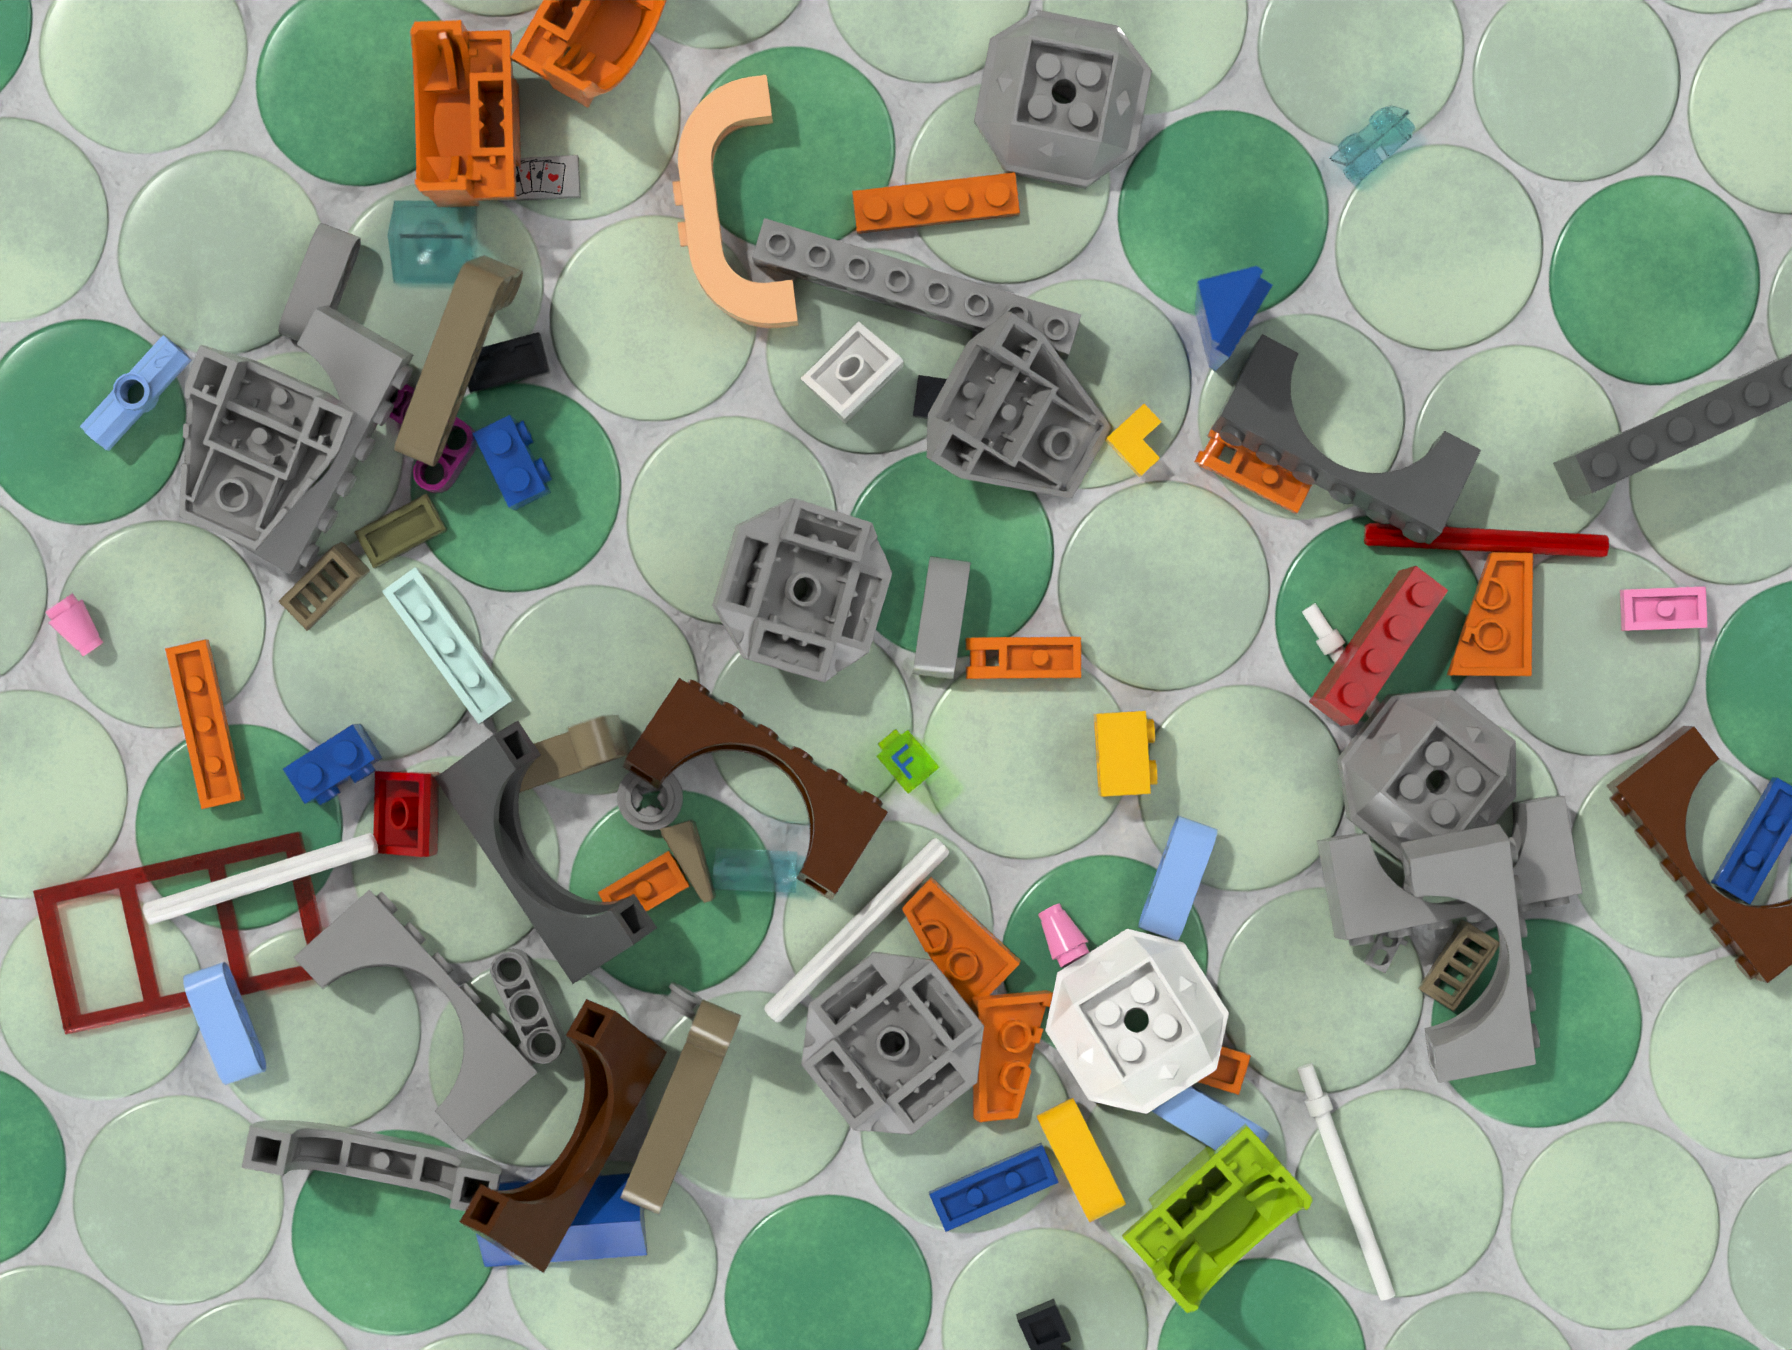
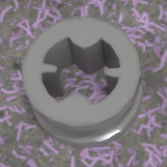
[661,982,702,1018]

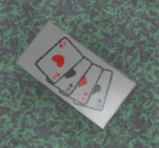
[498,155,581,202]

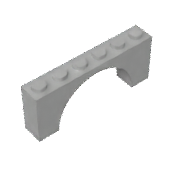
[230,305,414,574]
[1317,796,1583,946]
[1400,824,1540,1083]
[294,890,538,1141]

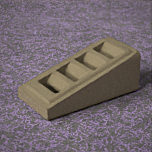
[278,542,370,631]
[660,819,716,903]
[1418,920,1499,1011]

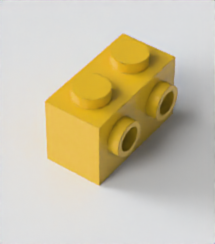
[1094,711,1157,797]

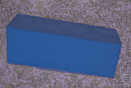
[1195,266,1273,371]
[476,1173,648,1267]

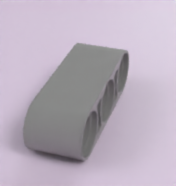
[278,223,361,341]
[912,556,971,680]
[490,948,566,1064]

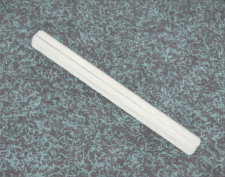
[143,833,378,924]
[764,838,949,1023]

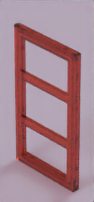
[33,831,323,1035]

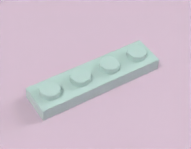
[382,567,514,724]

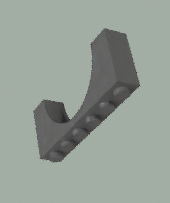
[1211,334,1481,545]
[1553,353,1792,500]
[435,721,657,984]

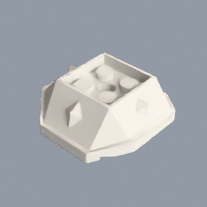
[1045,929,1229,1114]

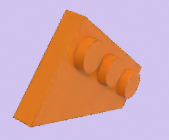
[1447,552,1533,676]
[902,877,1021,1009]
[972,990,1053,1122]

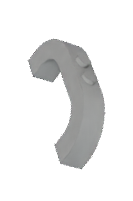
[242,1120,502,1211]

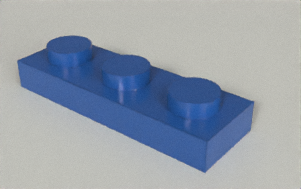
[1711,777,1792,905]
[929,1142,1059,1232]

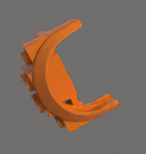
[511,0,666,108]
[410,20,521,207]

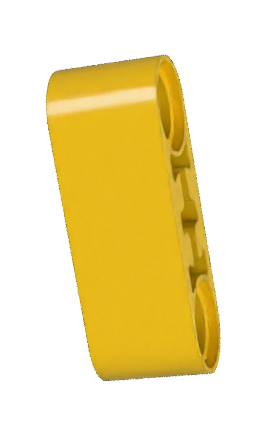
[1037,1098,1127,1223]

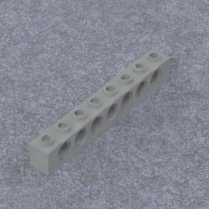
[752,218,1081,360]

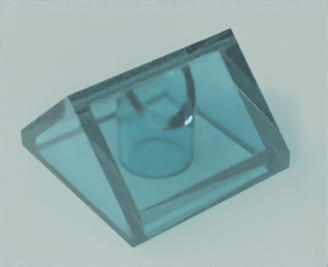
[387,200,477,284]

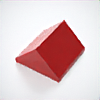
[373,771,439,857]

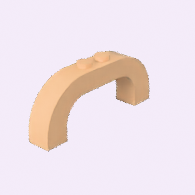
[672,75,799,328]

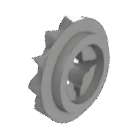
[617,772,683,831]

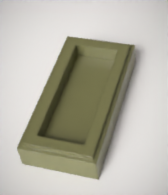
[354,493,448,569]

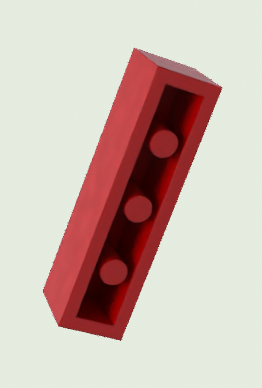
[1309,566,1448,726]

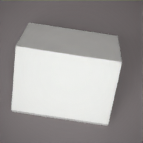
[800,321,904,424]

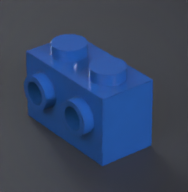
[473,415,552,511]
[283,724,383,805]

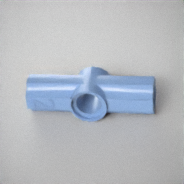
[80,335,192,451]

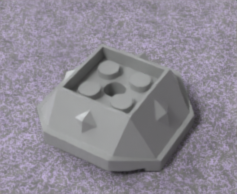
[974,10,1152,189]
[712,498,892,682]
[1337,689,1516,863]
[801,951,984,1135]

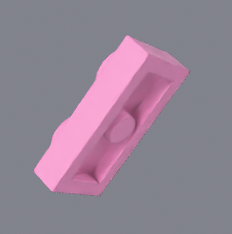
[1620,586,1707,631]

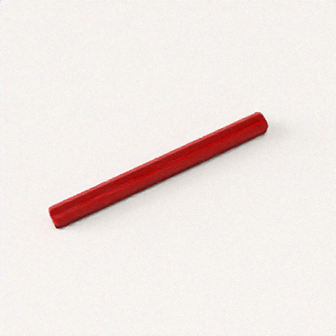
[1364,523,1609,557]

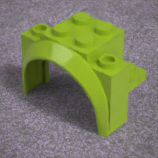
[1122,1124,1313,1313]

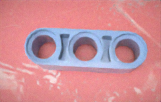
[1138,815,1217,941]
[183,962,266,1085]
[1152,1086,1270,1150]

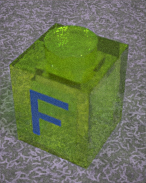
[876,729,940,794]

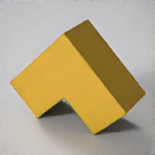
[1105,403,1161,477]

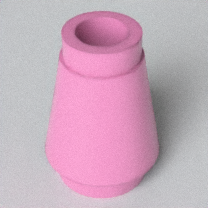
[45,593,104,656]
[1038,903,1089,968]

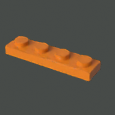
[852,172,1020,234]
[165,639,245,809]

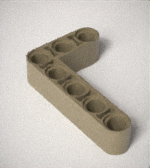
[394,255,523,467]
[519,715,631,793]
[620,999,742,1214]

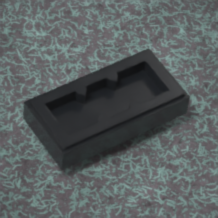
[468,332,551,394]

